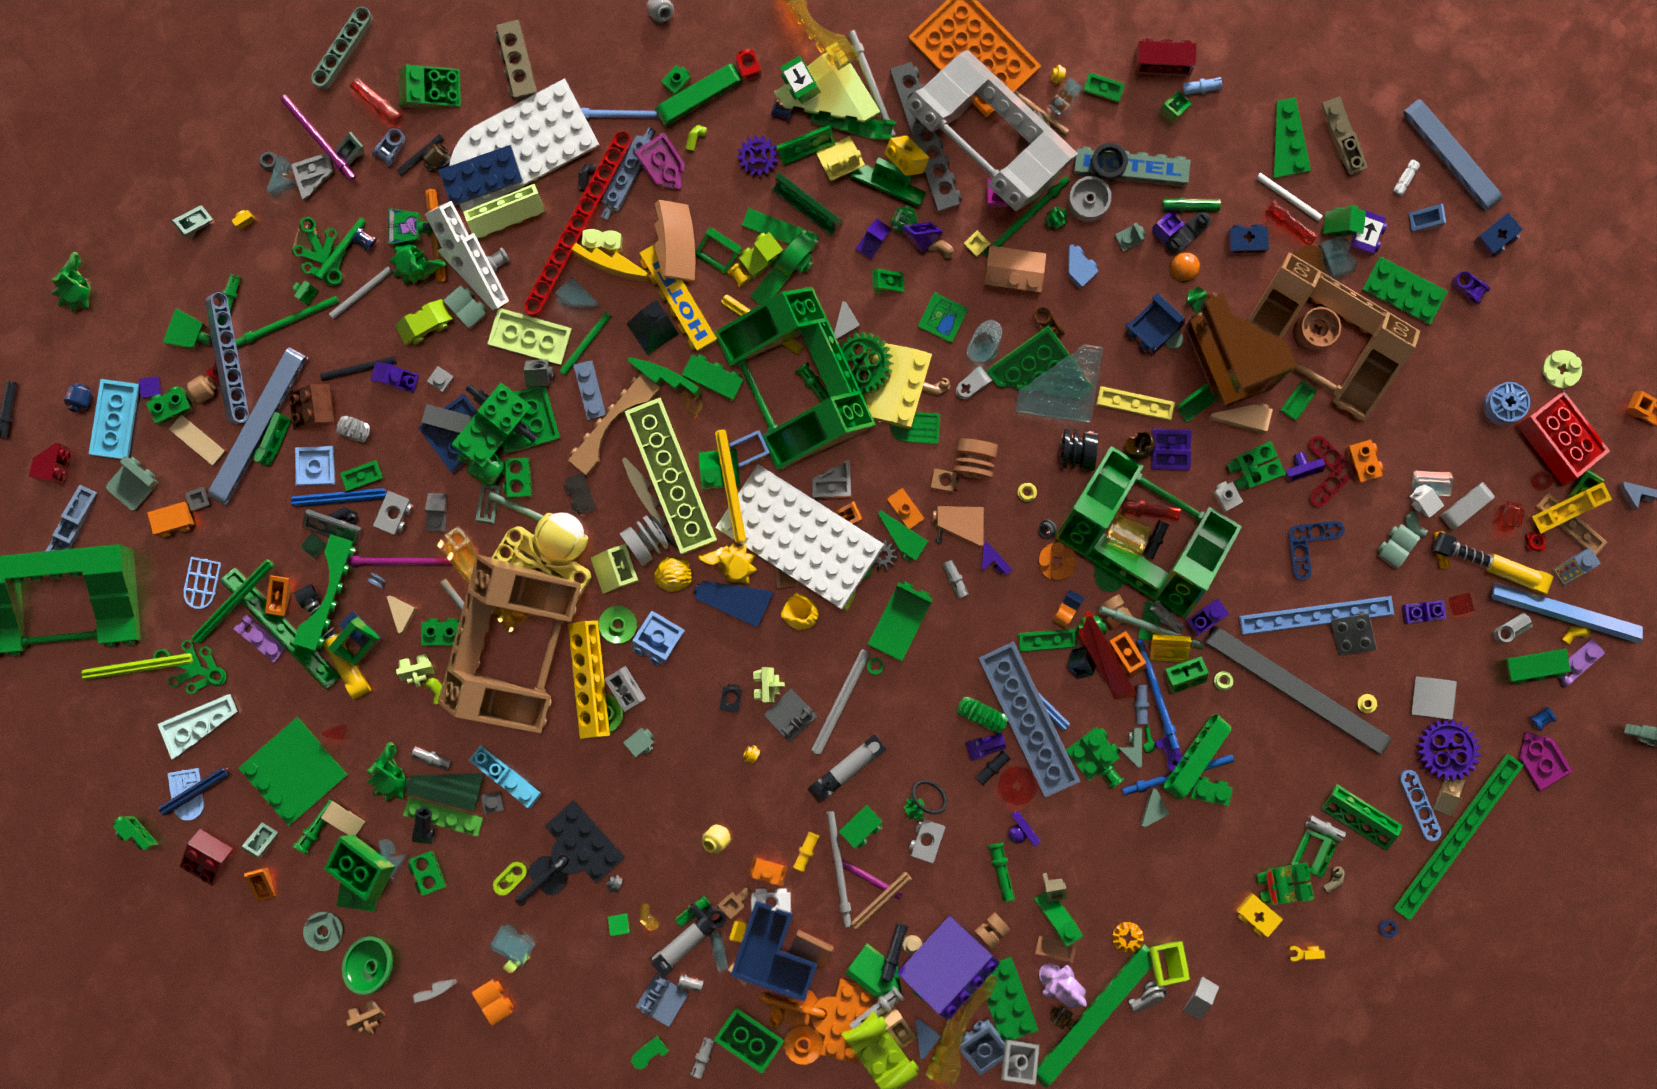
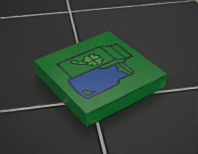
[918,292,968,343]

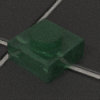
[300,532,327,559]

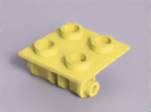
[816,136,865,181]

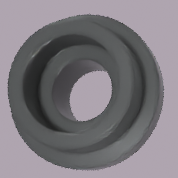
[259,151,279,171]
[1038,520,1057,539]
[606,874,622,893]

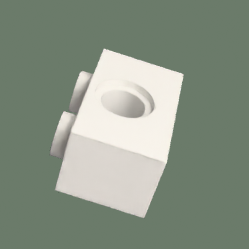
[751,889,791,913]

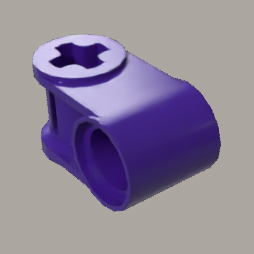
[1452,271,1491,305]

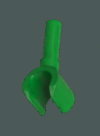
[1143,725,1155,754]

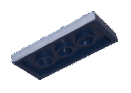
[439,145,524,206]

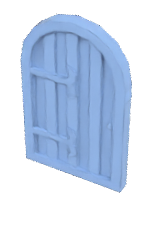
[168,768,204,820]

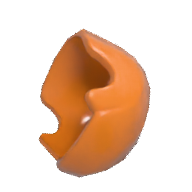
[1169,252,1200,282]

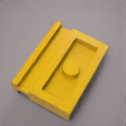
[1149,634,1191,663]

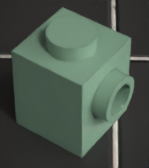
[623,728,655,758]

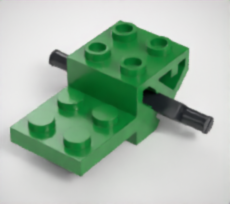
[451,383,538,469]

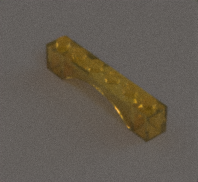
[786,0,857,71]
[437,526,531,634]
[926,974,998,1086]

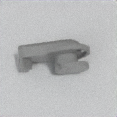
[1128,981,1168,1014]

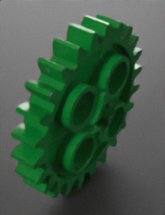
[841,332,894,394]

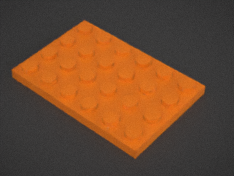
[908,0,1041,119]

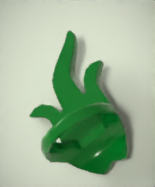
[1186,287,1208,314]

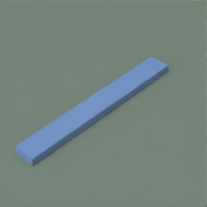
[1492,582,1643,643]
[1239,596,1394,636]

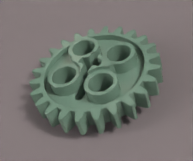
[1624,724,1657,747]

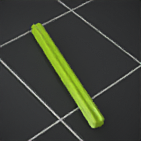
[81,653,193,680]

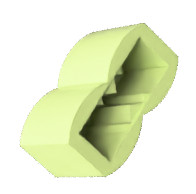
[582,229,623,254]

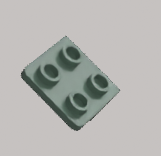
[106,456,159,511]

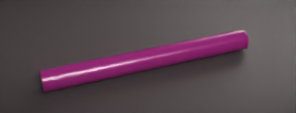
[832,858,903,900]

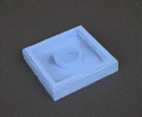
[295,446,335,486]

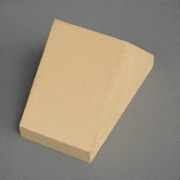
[387,596,417,634]

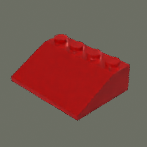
[1517,390,1610,487]

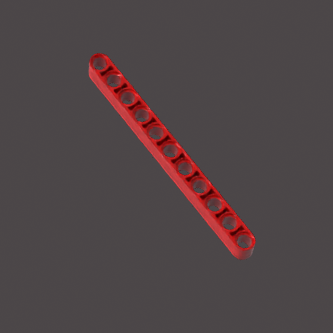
[524,131,632,318]

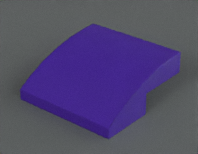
[1152,429,1191,470]

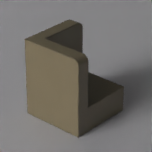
[1043,873,1067,902]

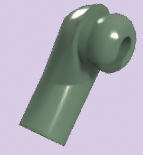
[1406,511,1428,538]

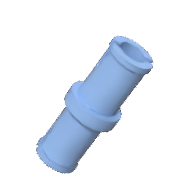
[1183,77,1223,95]

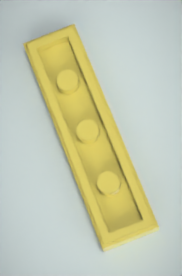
[1096,386,1175,422]

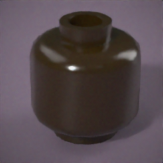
[422,143,451,172]

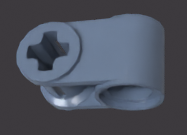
[372,129,406,166]

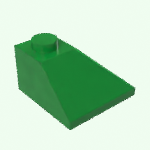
[699,448,741,491]

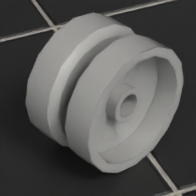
[1068,176,1111,222]

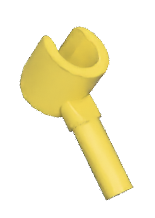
[503,955,530,973]

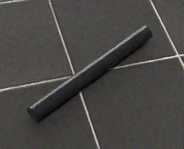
[320,356,396,381]

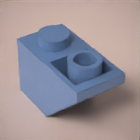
[1068,244,1099,290]

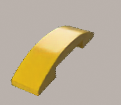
[1532,482,1612,533]

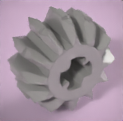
[336,416,370,443]

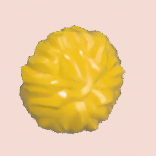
[654,557,692,592]
[781,593,819,630]

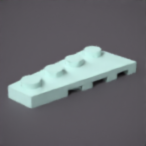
[158,694,238,760]

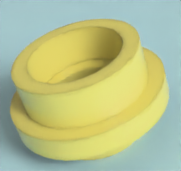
[1018,483,1037,502]
[1357,694,1377,713]

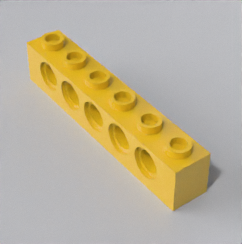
[568,621,610,739]

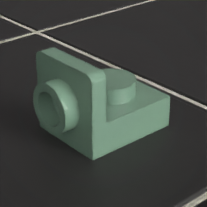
[1114,223,1146,252]

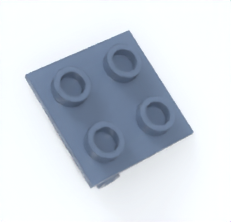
[636,973,689,1027]

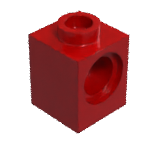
[736,49,761,81]

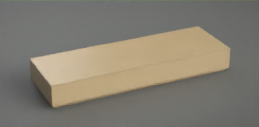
[169,415,226,466]

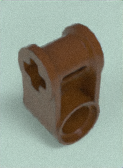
[1033,307,1065,337]

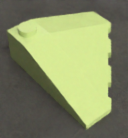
[774,46,880,122]

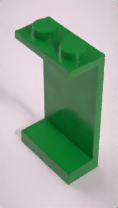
[867,581,933,662]

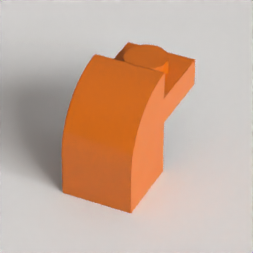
[1626,391,1657,426]

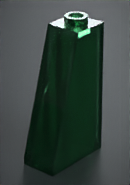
[404,773,486,812]

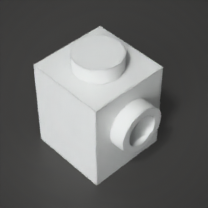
[1213,481,1243,512]
[1410,484,1444,518]

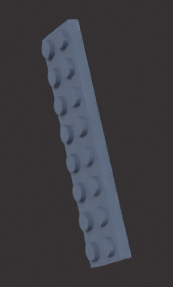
[979,641,1080,798]

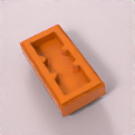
[887,488,924,529]

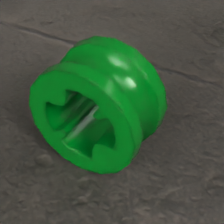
[867,657,884,675]

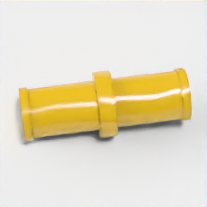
[793,831,820,872]

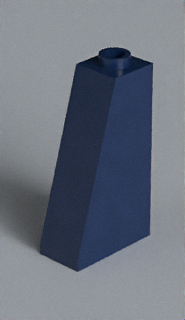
[693,581,774,628]

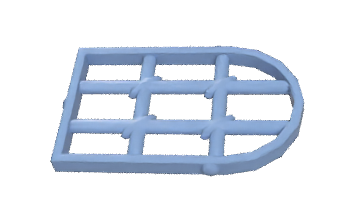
[184,557,221,609]

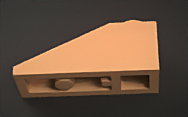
[1209,403,1273,434]

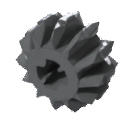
[871,539,898,571]

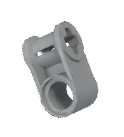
[956,366,992,400]

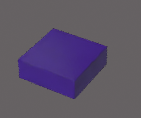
[139,376,162,399]

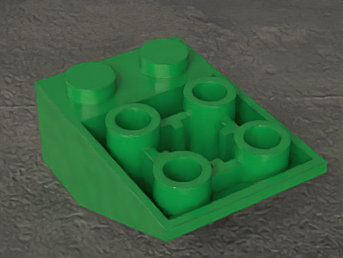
[398,65,461,109]

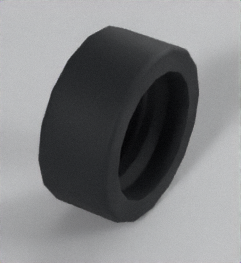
[1091,143,1128,181]

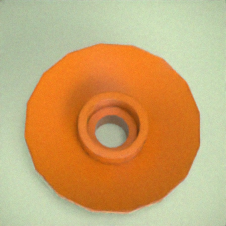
[784,1025,822,1065]

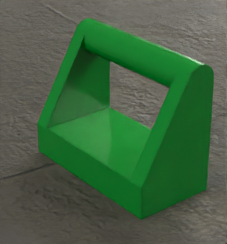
[695,227,742,275]
[328,617,379,665]
[1290,829,1338,878]

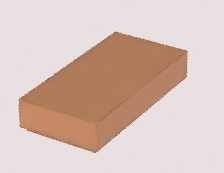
[1035,935,1077,963]

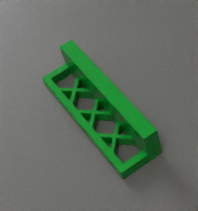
[1321,784,1402,851]

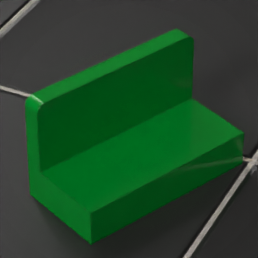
[1175,383,1217,423]

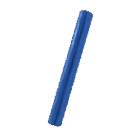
[291,488,386,507]

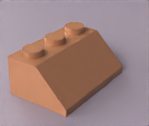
[984,246,1046,292]

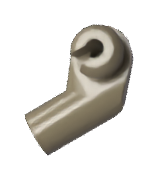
[1323,866,1345,894]

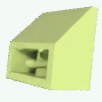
[591,544,639,594]

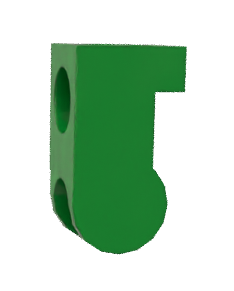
[631,1036,669,1069]

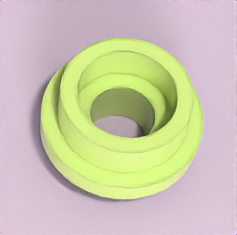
[1214,671,1233,691]

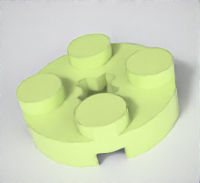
[1542,350,1582,389]

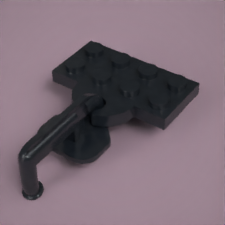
[515,800,625,906]

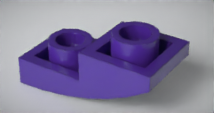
[1402,600,1446,624]

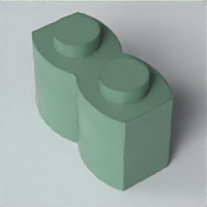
[443,285,487,330]
[1377,524,1420,570]

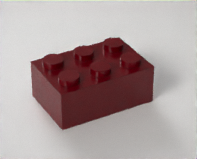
[1134,38,1196,75]

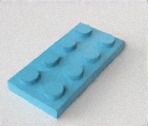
[89,379,140,459]

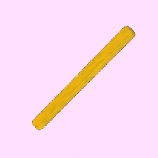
[715,430,746,543]

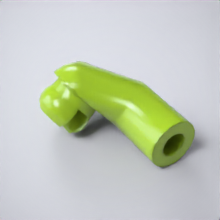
[686,125,707,150]
[425,678,442,704]

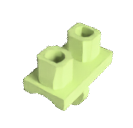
[396,654,435,688]
[753,667,785,703]

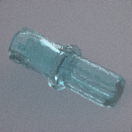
[709,931,728,971]

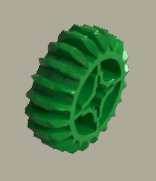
[957,697,1008,734]

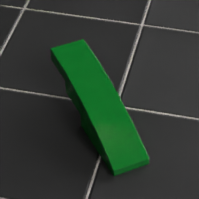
[627,357,703,397]

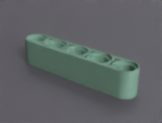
[311,7,373,91]

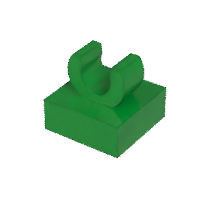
[292,280,319,306]

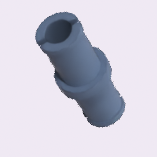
[1134,685,1150,724]

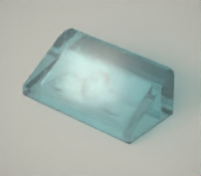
[1412,471,1454,496]

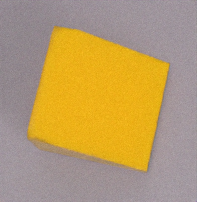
[729,920,748,942]

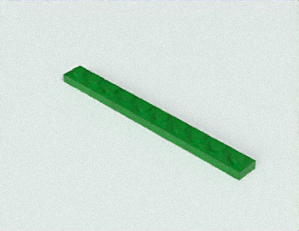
[1393,754,1524,921]

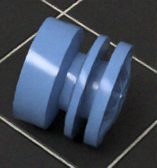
[1483,382,1530,426]

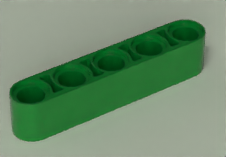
[654,63,743,126]
[1164,714,1232,800]

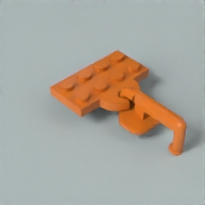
[759,978,875,1064]

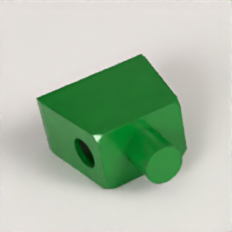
[163,308,212,350]

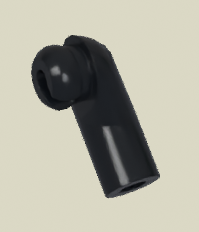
[578,163,596,189]
[329,507,358,524]

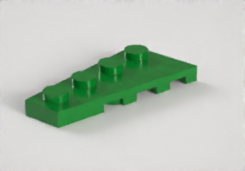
[1273,97,1311,179]

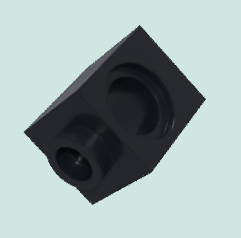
[719,684,743,713]

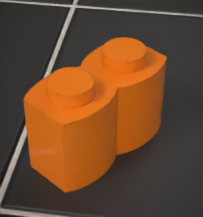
[472,979,514,1026]

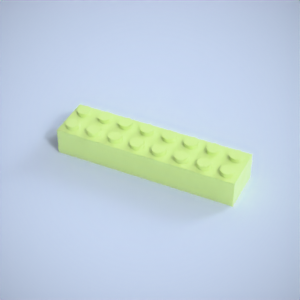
[625,398,718,556]

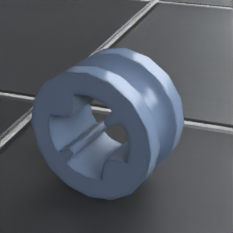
[367,572,387,589]

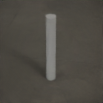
[440,579,464,611]

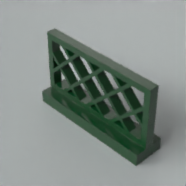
[772,172,843,237]

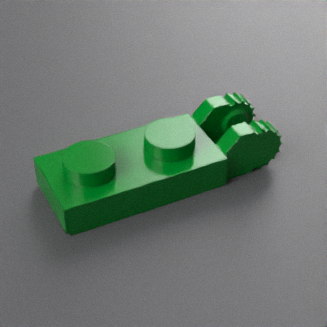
[254,412,291,466]

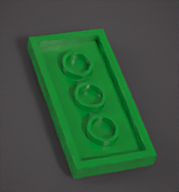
[1362,256,1448,325]
[981,956,1038,1043]

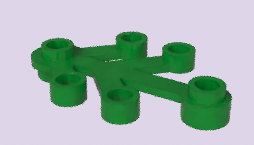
[291,217,346,286]
[154,640,226,694]

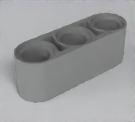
[1440,482,1495,531]

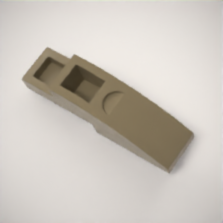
[1321,96,1368,175]

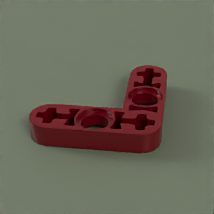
[1308,436,1354,507]

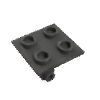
[1331,611,1377,656]
[763,689,817,742]

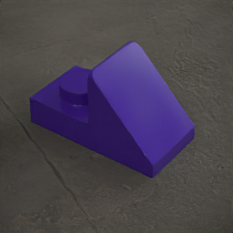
[1152,210,1185,243]
[855,218,892,260]
[981,541,1012,576]

